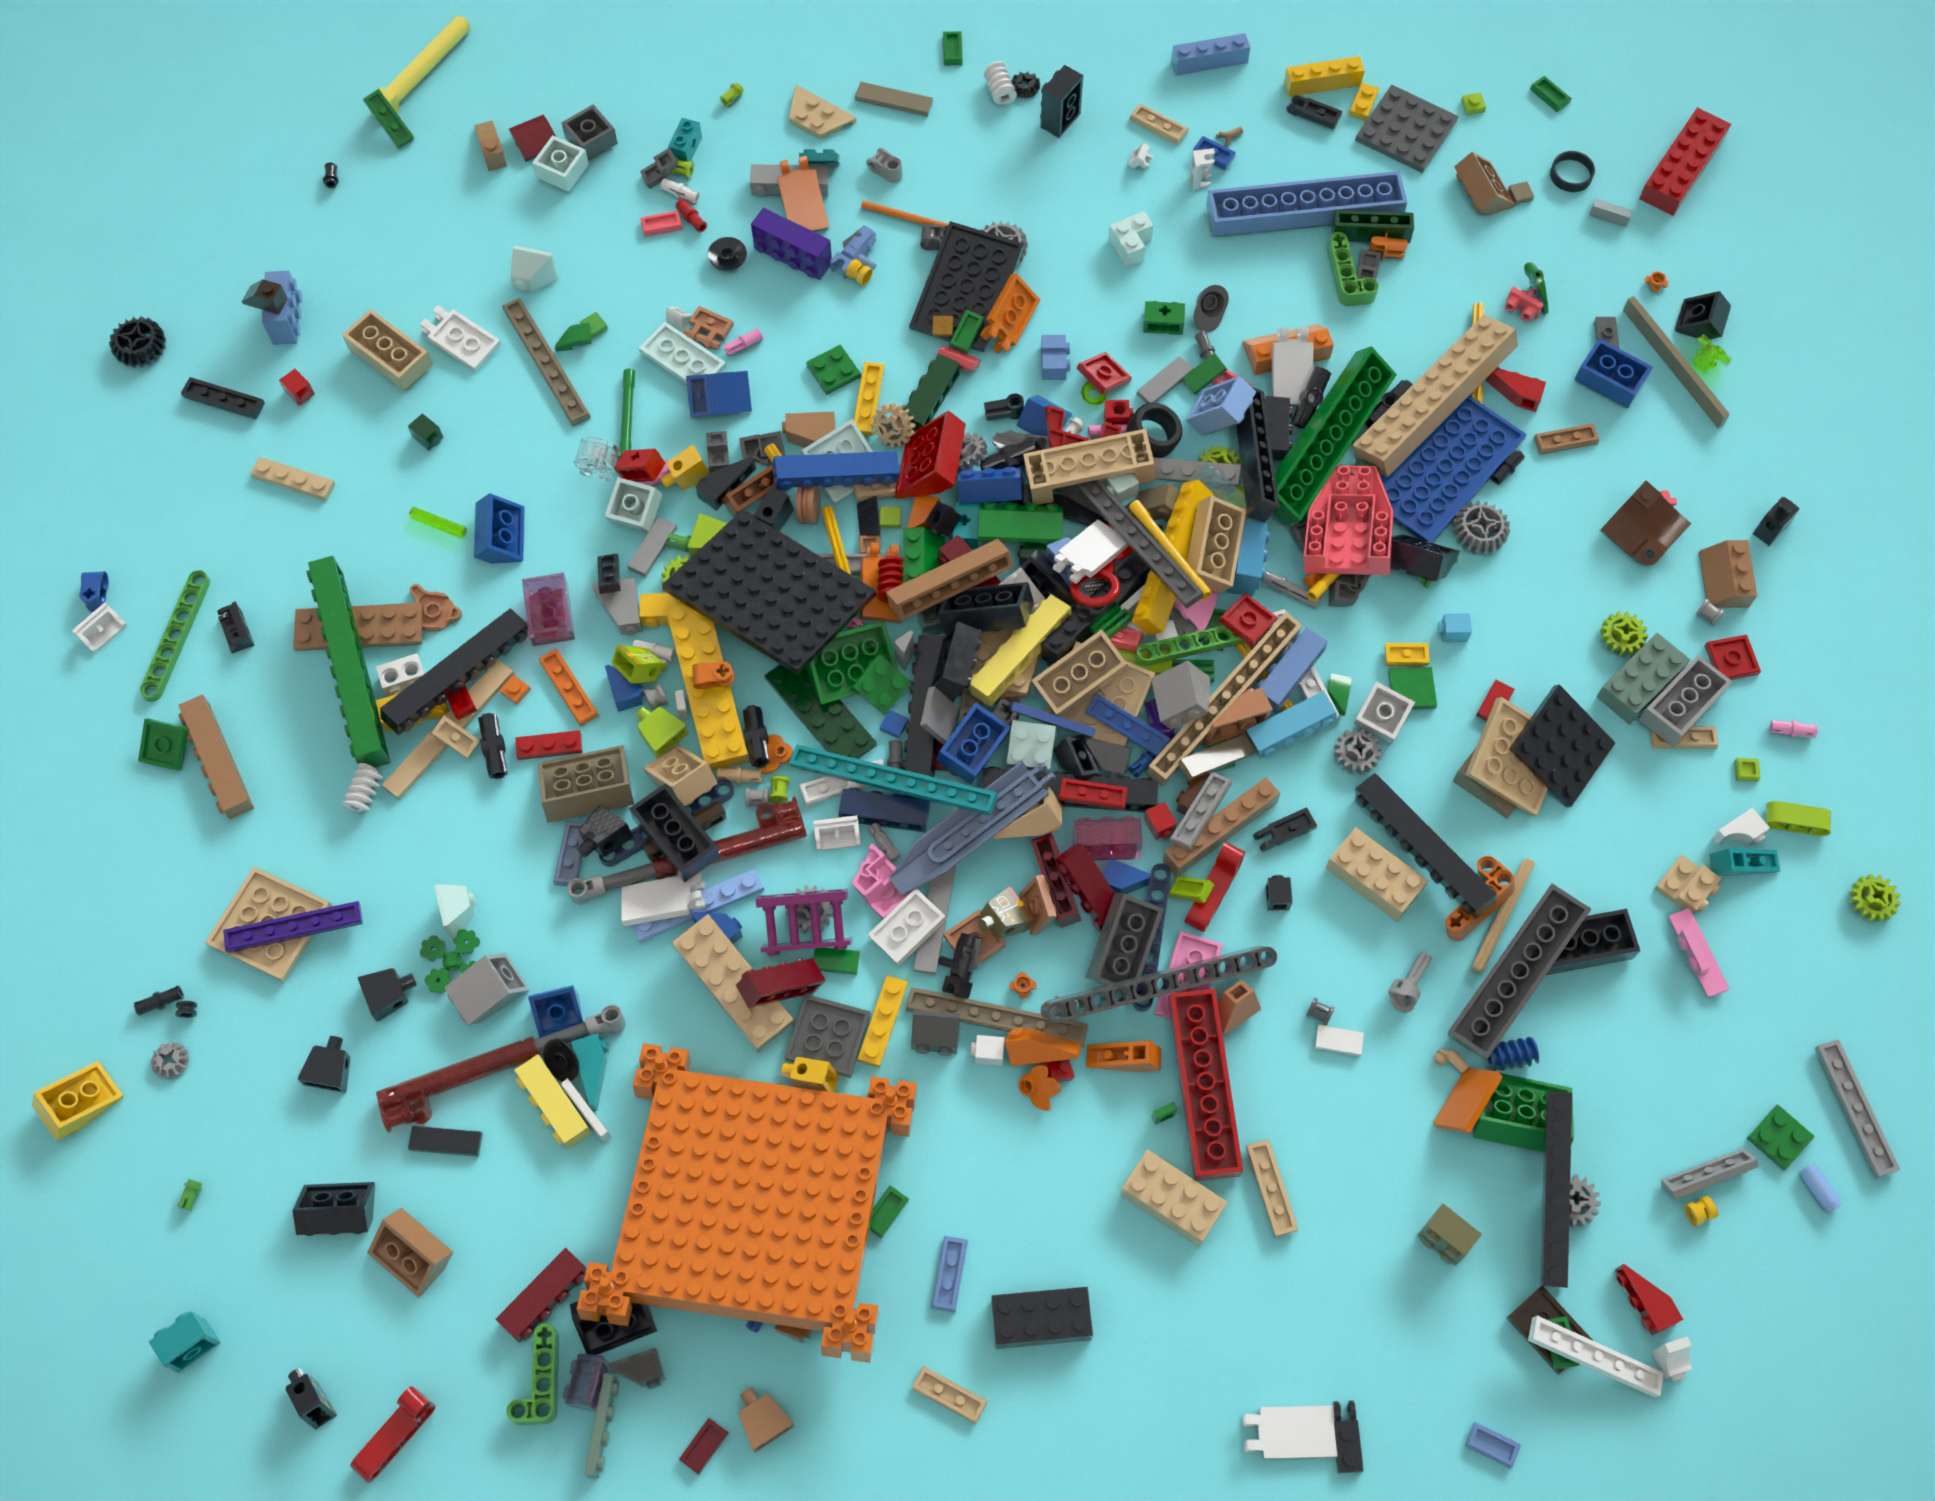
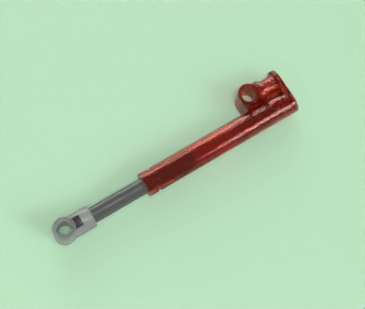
[567,796,807,905]
[376,1005,626,1133]

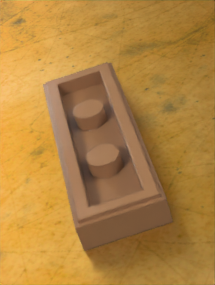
[1534,423,1599,455]

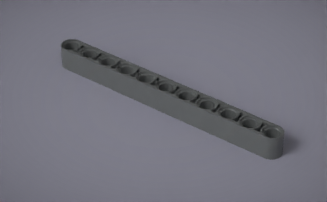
[1041,946,1277,1023]

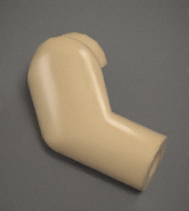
[1433,1049,1469,1073]

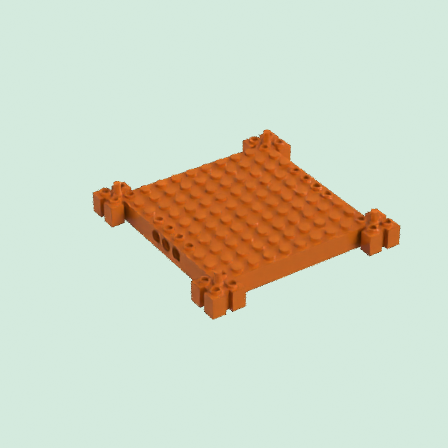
[577,1043,917,1363]

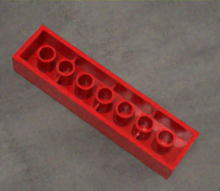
[1168,989,1243,1181]

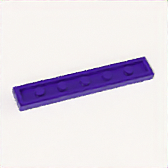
[223,901,363,953]

